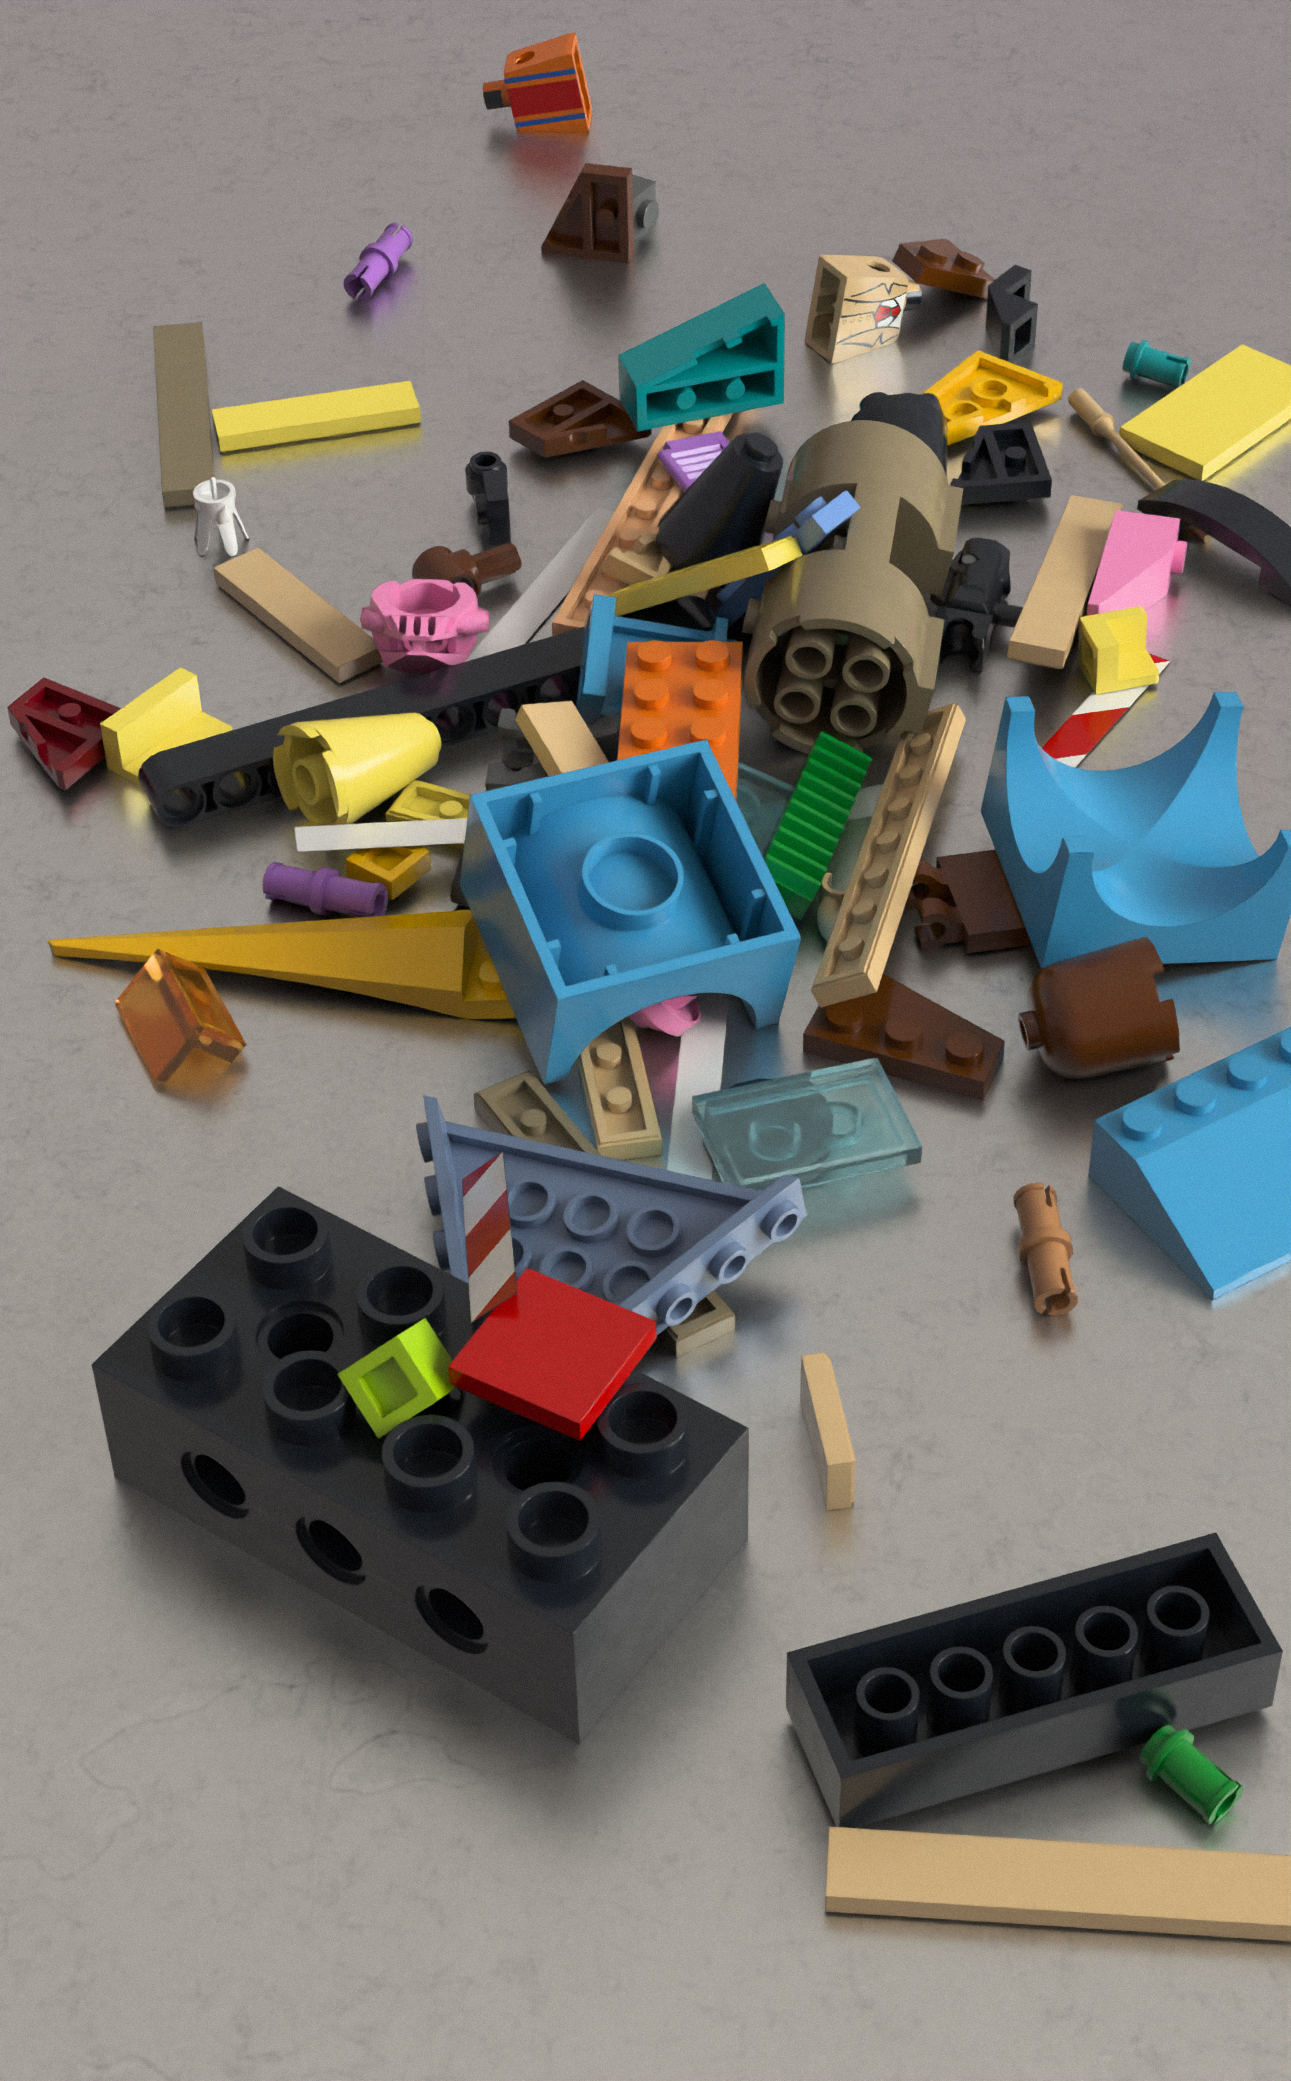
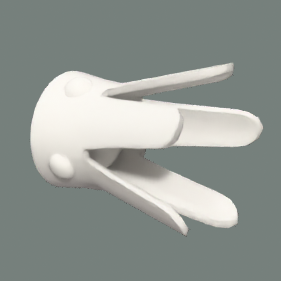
[193,477,249,557]

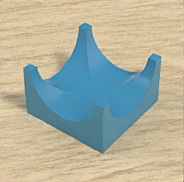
[981,692,1291,969]

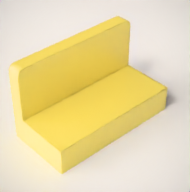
[100,667,233,786]

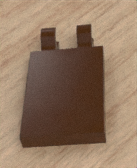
[905,850,1032,953]

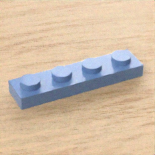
[714,490,861,629]

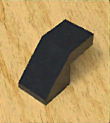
[985,265,1038,364]

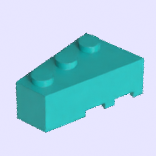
[618,283,785,431]

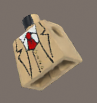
[804,254,922,364]

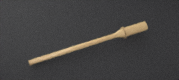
[1068,389,1212,543]

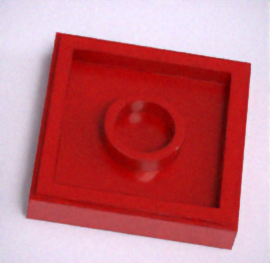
[448,1268,656,1441]

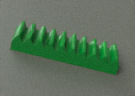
[763,731,873,920]

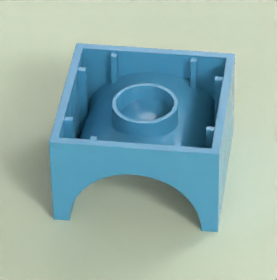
[460,739,801,1085]

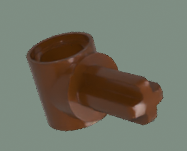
[412,543,522,599]

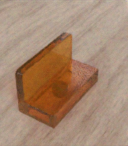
[115,949,247,1082]

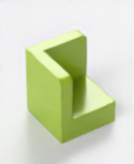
[337,1318,456,1439]

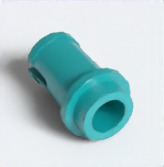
[1122,340,1191,389]

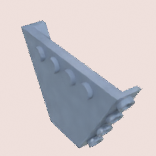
[416,1095,807,1336]

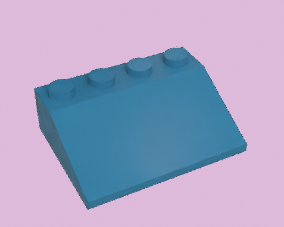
[1088,1027,1291,1300]

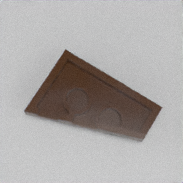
[803,974,1005,1101]

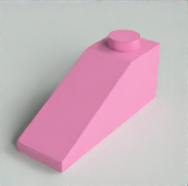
[1087,510,1187,616]

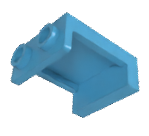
[576,594,736,723]

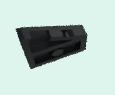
[950,422,1052,505]

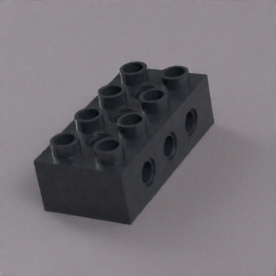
[91,1186,749,1745]

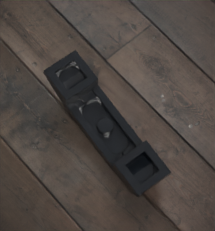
[1137,479,1291,606]

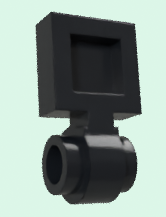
[465,452,511,546]

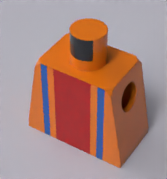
[483,32,592,133]

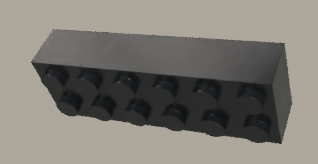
[786,1533,1283,1828]

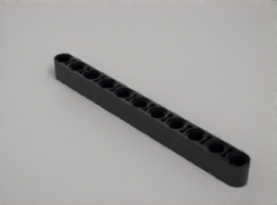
[138,596,733,827]

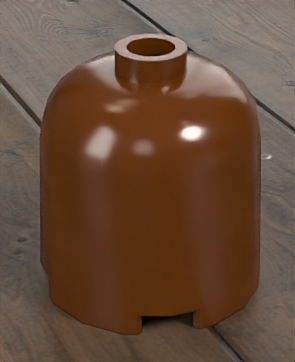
[1018,937,1180,1079]

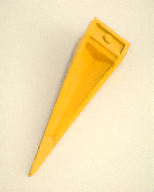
[48,910,516,1019]

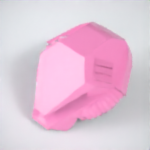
[360,579,489,673]

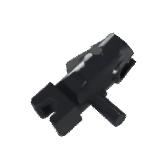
[930,538,1023,672]

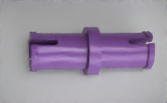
[343,223,413,301]
[262,862,388,917]

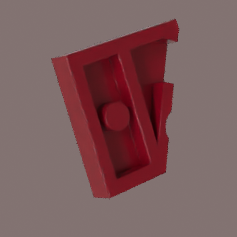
[7,677,121,791]

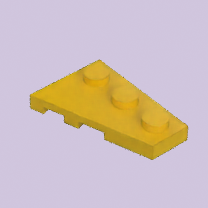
[922,350,1063,446]

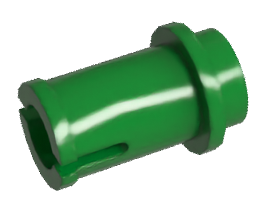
[1139,1725,1243,1824]

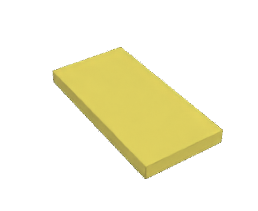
[1119,344,1291,481]

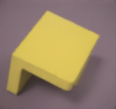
[1078,606,1159,695]

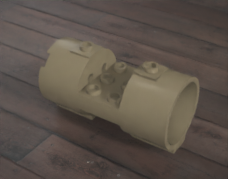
[742,420,963,753]

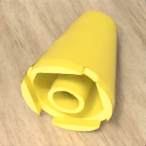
[273,712,442,827]

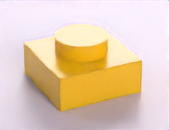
[345,846,431,900]

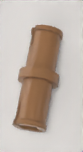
[1013,1183,1078,1316]

